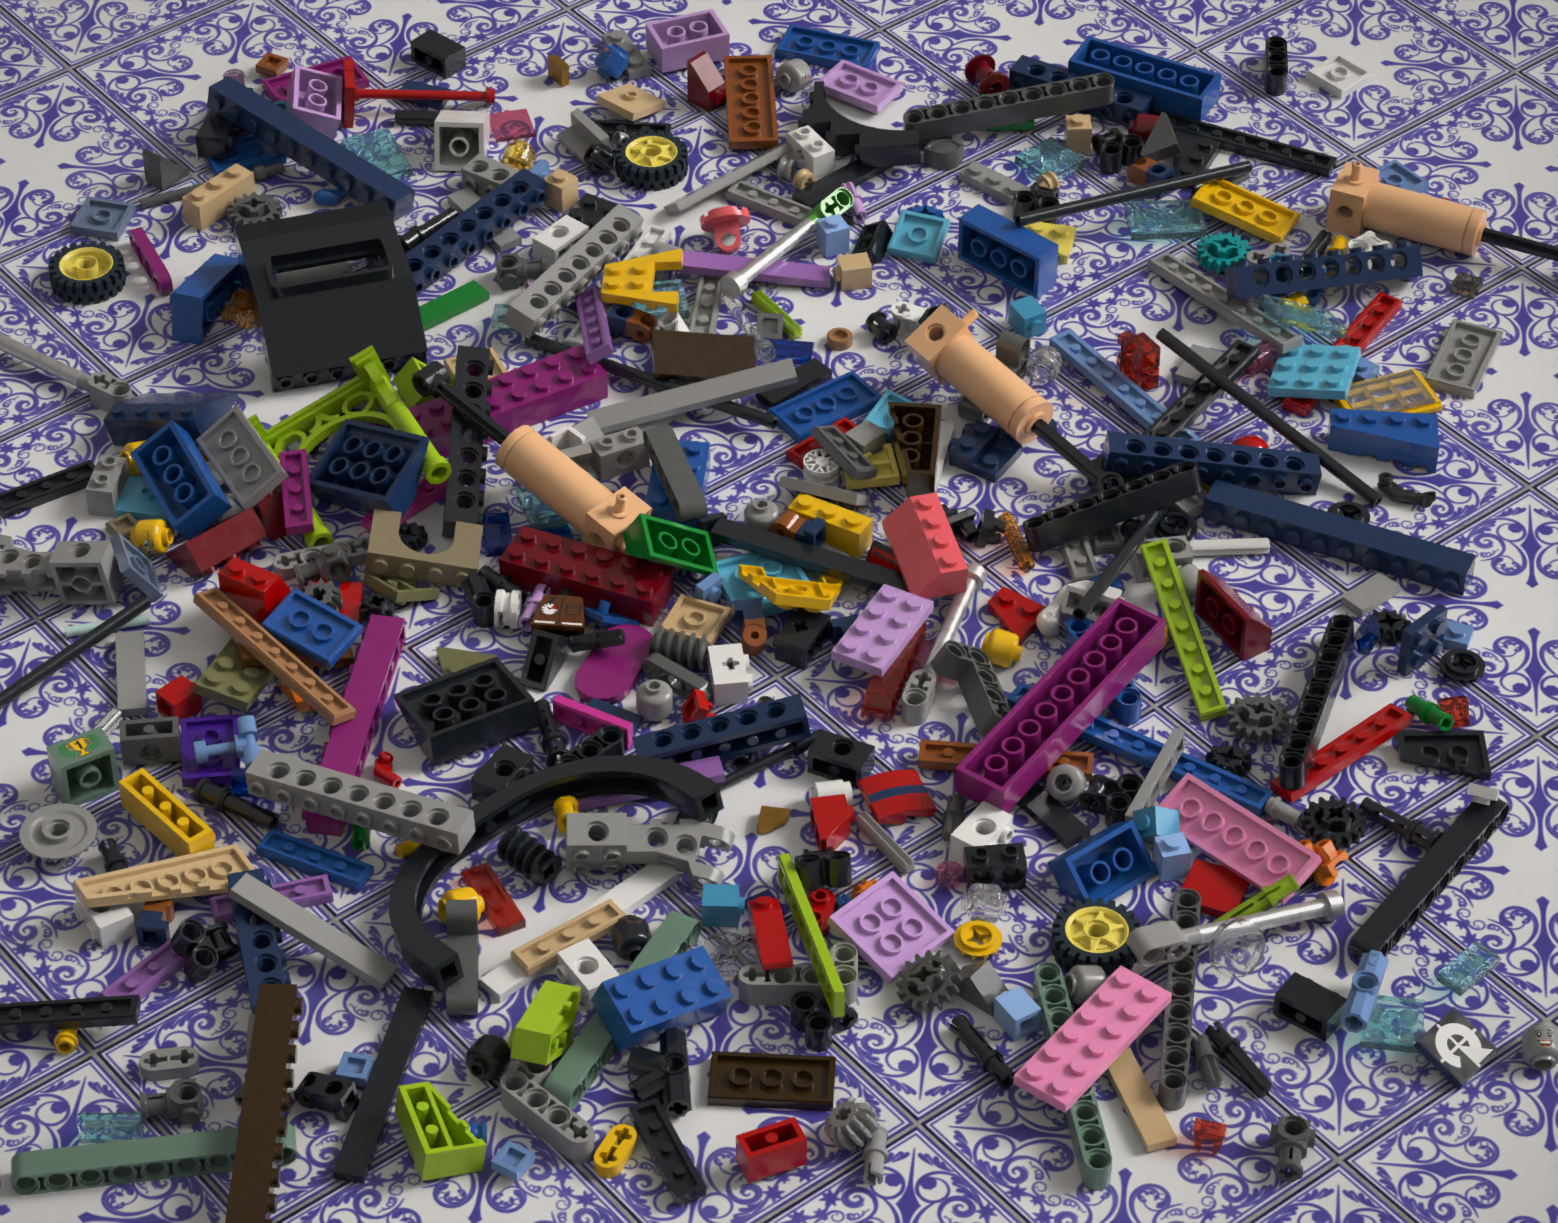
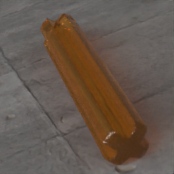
[998,511,1035,573]

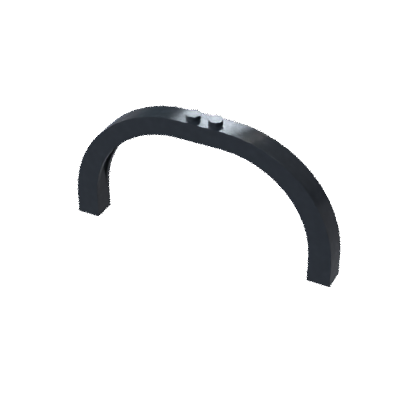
[389,755,724,992]

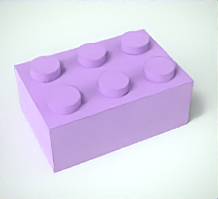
[645,9,730,73]
[286,65,342,140]

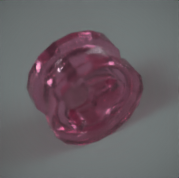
[936,861,963,889]

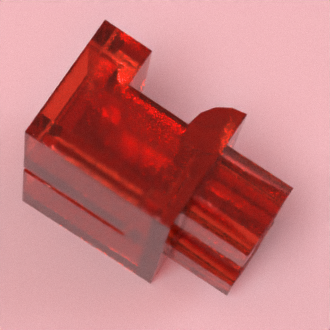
[1116,330,1161,392]

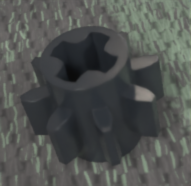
[583,143,614,175]
[360,594,395,623]

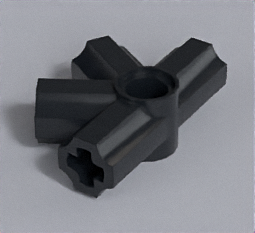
[627,1027,692,1118]

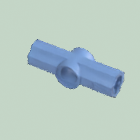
[1340,950,1389,1033]

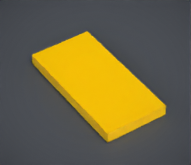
[1190,179,1301,243]

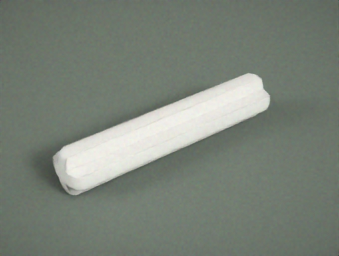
[1189,538,1270,556]

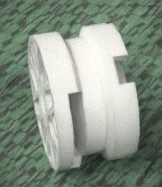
[803,449,840,486]
[494,589,521,629]

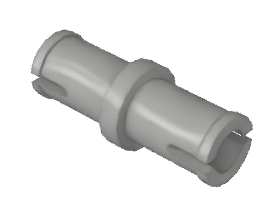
[863,1125,888,1186]

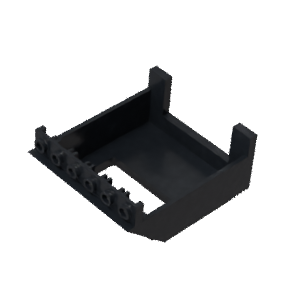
[234,201,428,393]

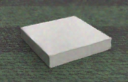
[1305,53,1374,99]

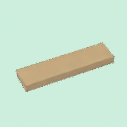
[510,899,626,977]
[1105,1047,1177,1153]

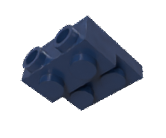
[948,419,1023,483]

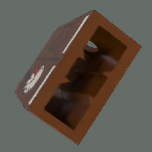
[531,588,585,647]

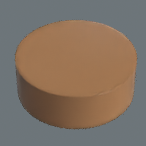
[827,327,853,351]

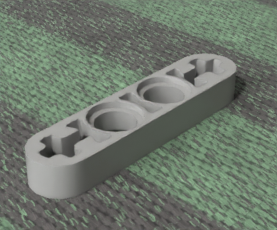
[273,537,370,580]

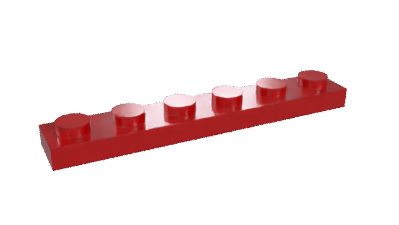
[1270,703,1412,803]

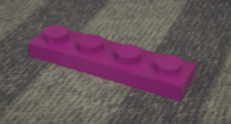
[279,449,315,536]

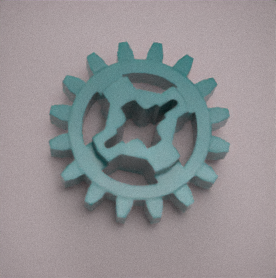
[1196,231,1252,274]

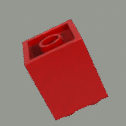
[218,557,291,624]

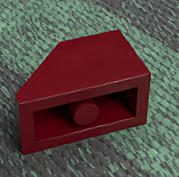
[687,51,726,112]
[253,486,287,541]

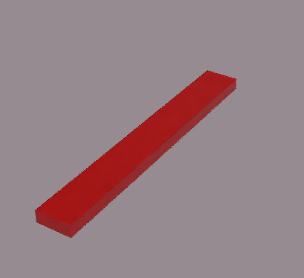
[1282,292,1403,417]

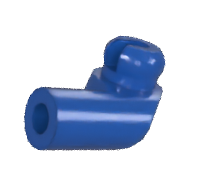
[313,187,347,206]

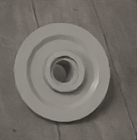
[19,803,98,864]

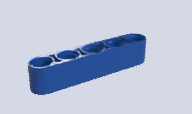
[1065,616,1142,725]

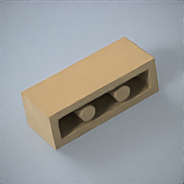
[182,163,256,231]

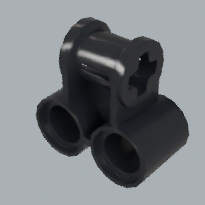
[1091,128,1143,175]
[1012,182,1060,224]
[1079,773,1143,827]
[794,846,852,891]
[170,918,240,983]
[791,990,858,1052]

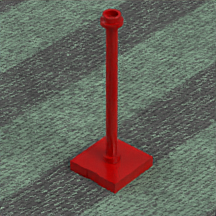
[342,59,495,128]

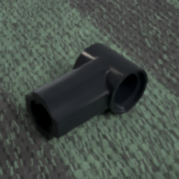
[461,573,495,628]

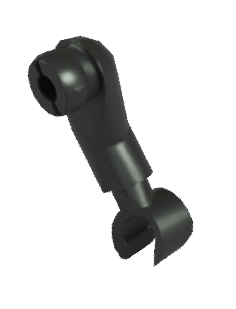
[1377,472,1436,508]

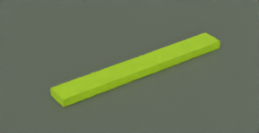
[1140,538,1228,722]
[778,853,845,1018]

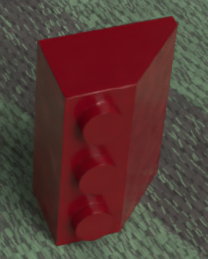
[166,507,268,577]
[1194,569,1272,661]

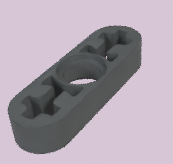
[641,652,713,701]

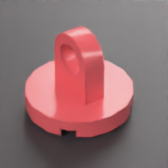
[700,206,751,254]

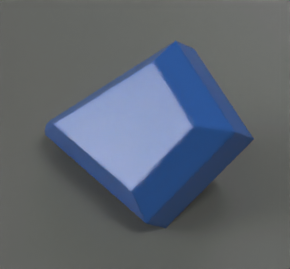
[584,600,638,627]

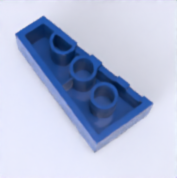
[170,253,241,345]
[1327,408,1439,473]

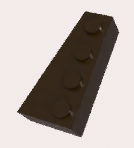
[888,402,942,498]

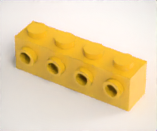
[118,768,216,857]

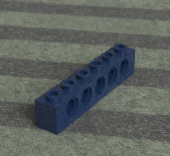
[1009,55,1153,127]
[632,694,811,763]
[227,868,291,1014]

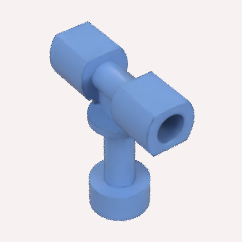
[193,715,261,770]

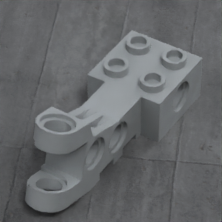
[0,534,124,605]
[565,813,735,890]

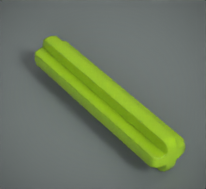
[751,290,802,340]

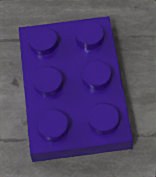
[181,714,241,787]

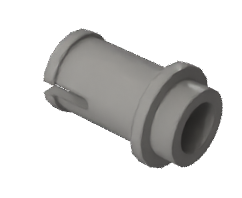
[1264,796,1304,829]

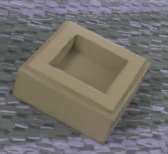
[105,512,138,541]

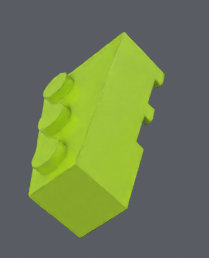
[508,980,581,1066]
[395,1081,487,1181]

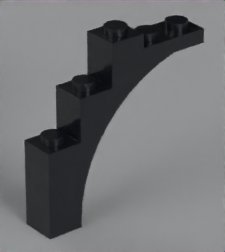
[798,81,921,168]

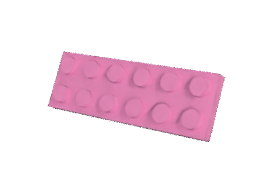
[1158,772,1322,905]
[1013,965,1172,1113]

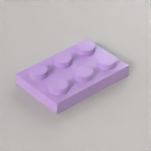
[817,59,903,114]

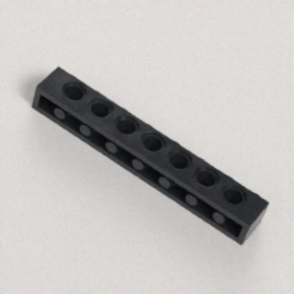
[442,345,494,537]

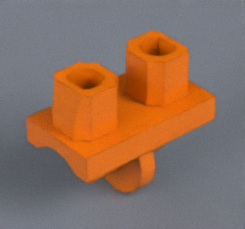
[1299,839,1349,886]

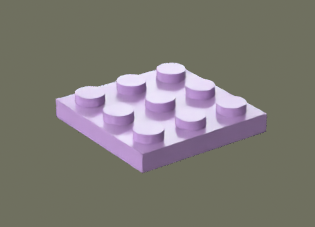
[827,871,955,985]

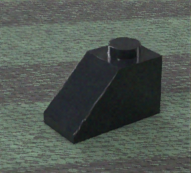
[520,629,569,691]

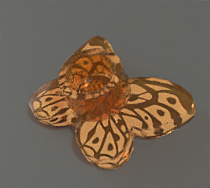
[221,290,254,330]

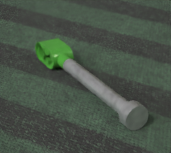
[720,187,854,299]

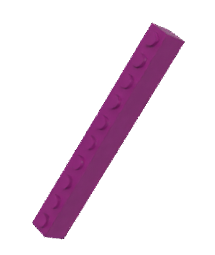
[301,614,406,837]

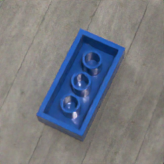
[958,204,1059,299]
[130,420,232,540]
[645,440,710,529]
[590,946,733,1051]

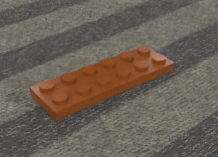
[724,55,778,150]

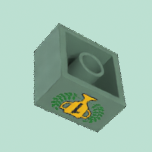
[46,726,119,805]

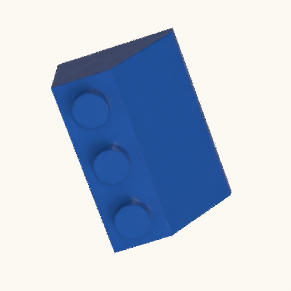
[1047,820,1158,904]

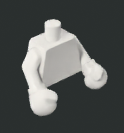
[1036,580,1126,637]

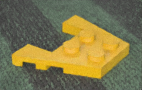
[601,249,684,313]
[737,564,844,613]

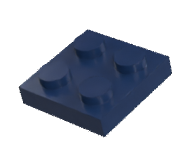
[1397,603,1448,677]

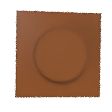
[256,52,289,77]

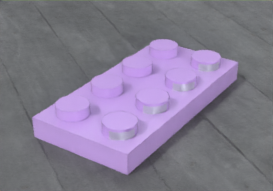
[831,584,934,677]

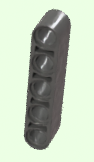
[643,425,708,522]

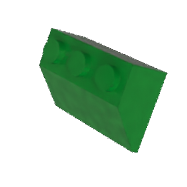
[622,513,719,576]

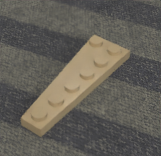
[73,843,255,908]

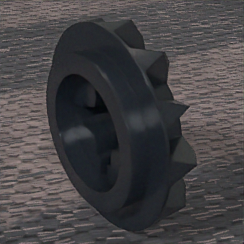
[1327,501,1370,524]
[1154,511,1198,542]
[399,520,428,552]
[1366,608,1411,643]
[1439,649,1485,685]
[1205,743,1252,777]

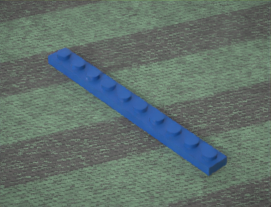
[1007,682,1274,817]

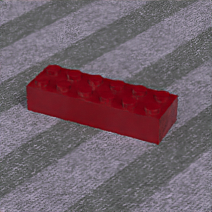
[499,526,674,627]

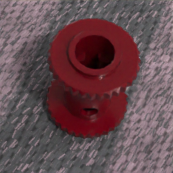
[964,54,1010,96]

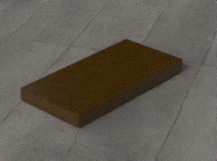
[650,329,756,382]
[708,1051,836,1111]

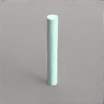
[65,613,150,638]

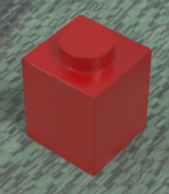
[155,675,203,724]

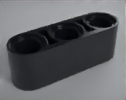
[1264,36,1288,96]
[555,725,624,765]

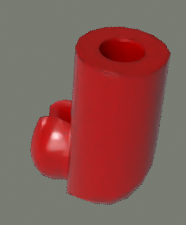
[373,751,402,788]

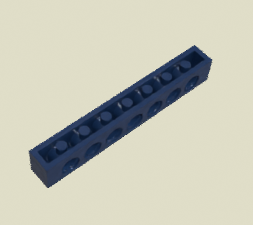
[405,168,547,295]
[1224,241,1423,299]
[1102,431,1322,495]

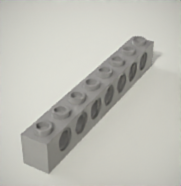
[504,203,644,339]
[245,749,475,855]

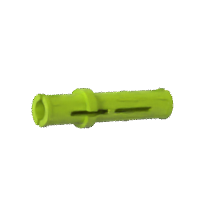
[1213,872,1300,922]

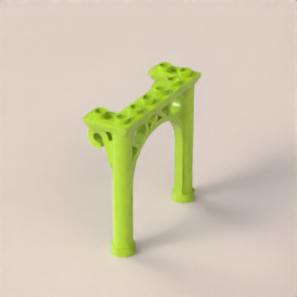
[248,345,452,548]

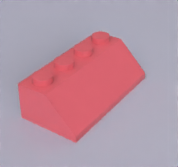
[882,492,968,599]

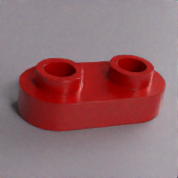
[806,888,835,938]

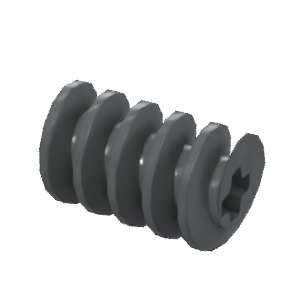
[649,626,711,671]

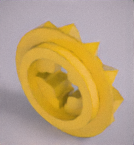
[954,920,1002,960]

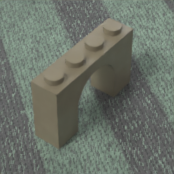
[364,508,483,588]

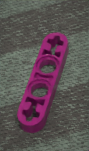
[128,227,173,295]

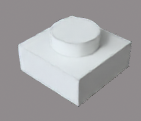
[1467,783,1500,805]

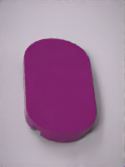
[575,624,653,703]

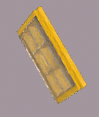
[1332,368,1443,414]

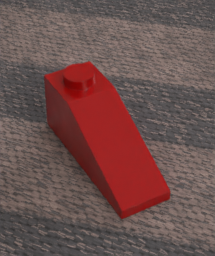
[747,896,793,970]

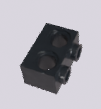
[962,843,1027,893]

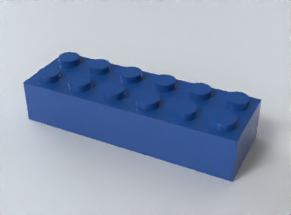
[1068,36,1221,121]

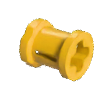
[553,796,579,834]

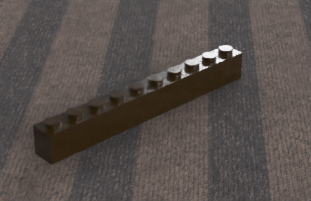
[225,983,304,1223]

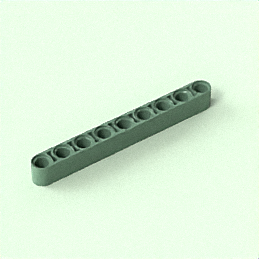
[543,910,702,1110]
[1033,961,1112,1191]
[11,1124,297,1195]

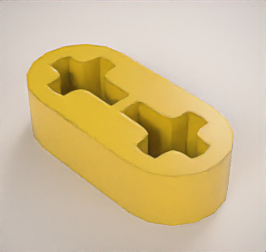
[594,1124,637,1178]

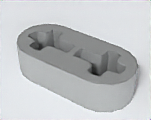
[139,1046,200,1081]

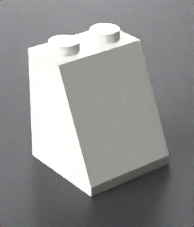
[434,110,490,171]

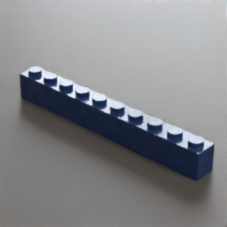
[207,76,416,221]
[1203,479,1476,596]

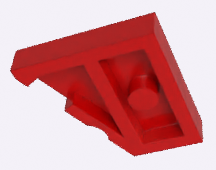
[988,586,1046,646]

